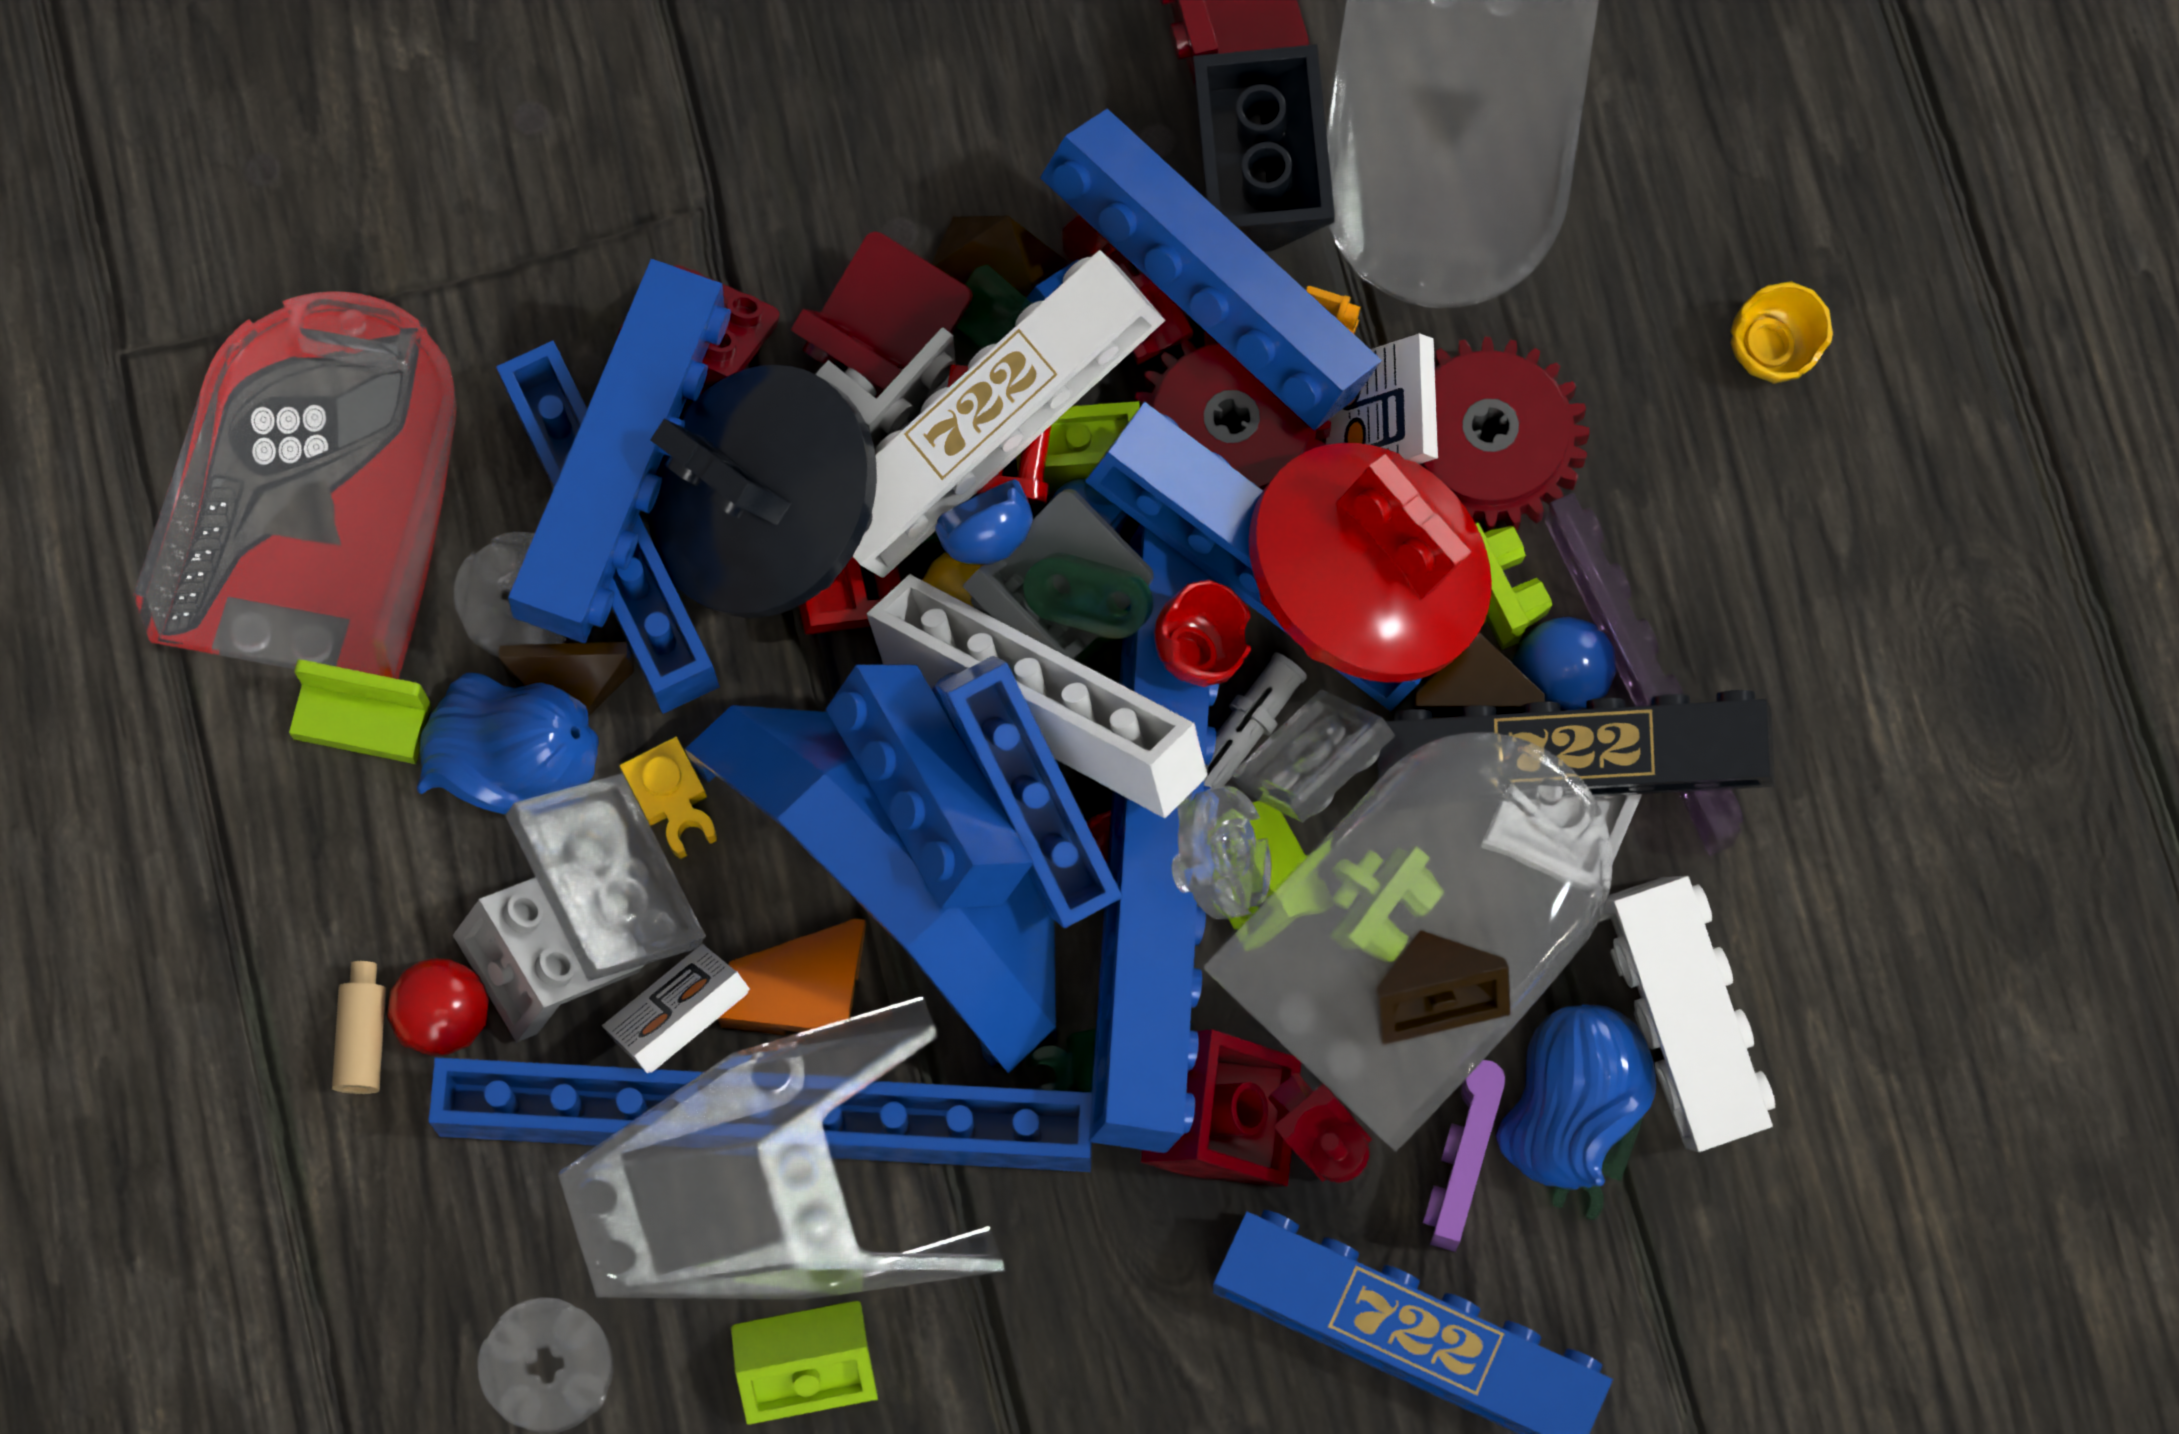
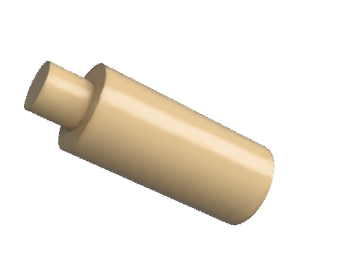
[332,961,386,1094]

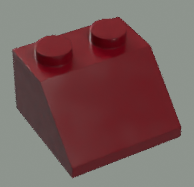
[1141,1029,1302,1187]

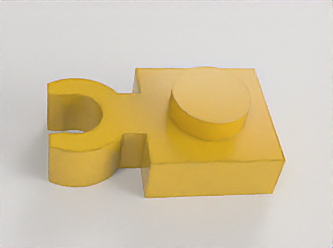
[619,736,717,859]

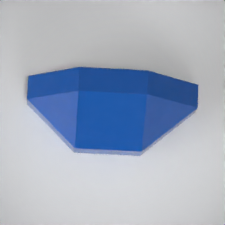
[685,705,1057,1073]

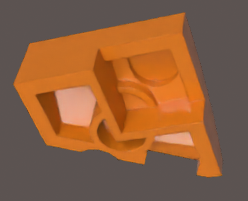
[718,919,866,1038]

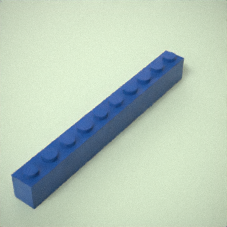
[1089,524,1219,1153]
[429,1057,1093,1172]

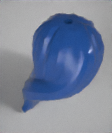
[417,672,599,815]
[1496,1005,1656,1189]

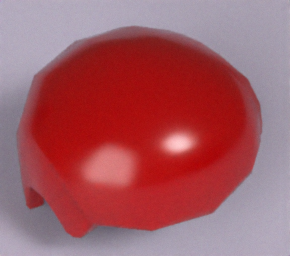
[1154,579,1251,687]
[386,958,489,1057]

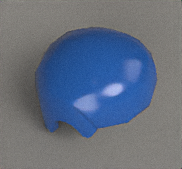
[935,479,1033,565]
[1511,617,1617,711]

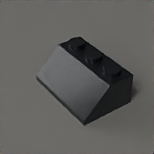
[1194,44,1335,252]

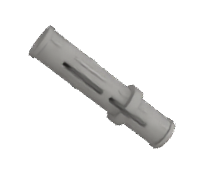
[1204,653,1307,801]

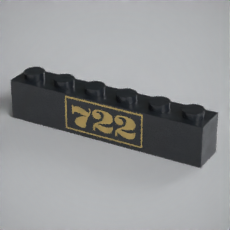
[1377,690,1775,808]

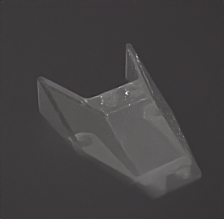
[558,996,1005,1300]

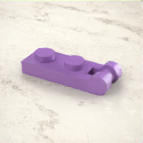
[1423,1060,1505,1252]

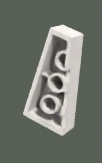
[1591,876,1775,1152]

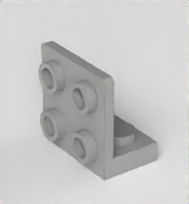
[816,328,956,450]
[453,861,645,1043]

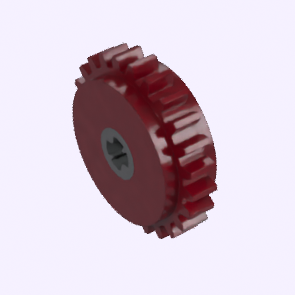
[1135,331,1331,490]
[1420,337,1590,532]

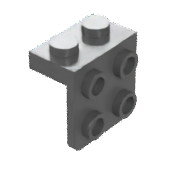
[962,489,1154,660]

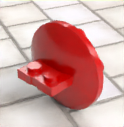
[1249,443,1492,682]

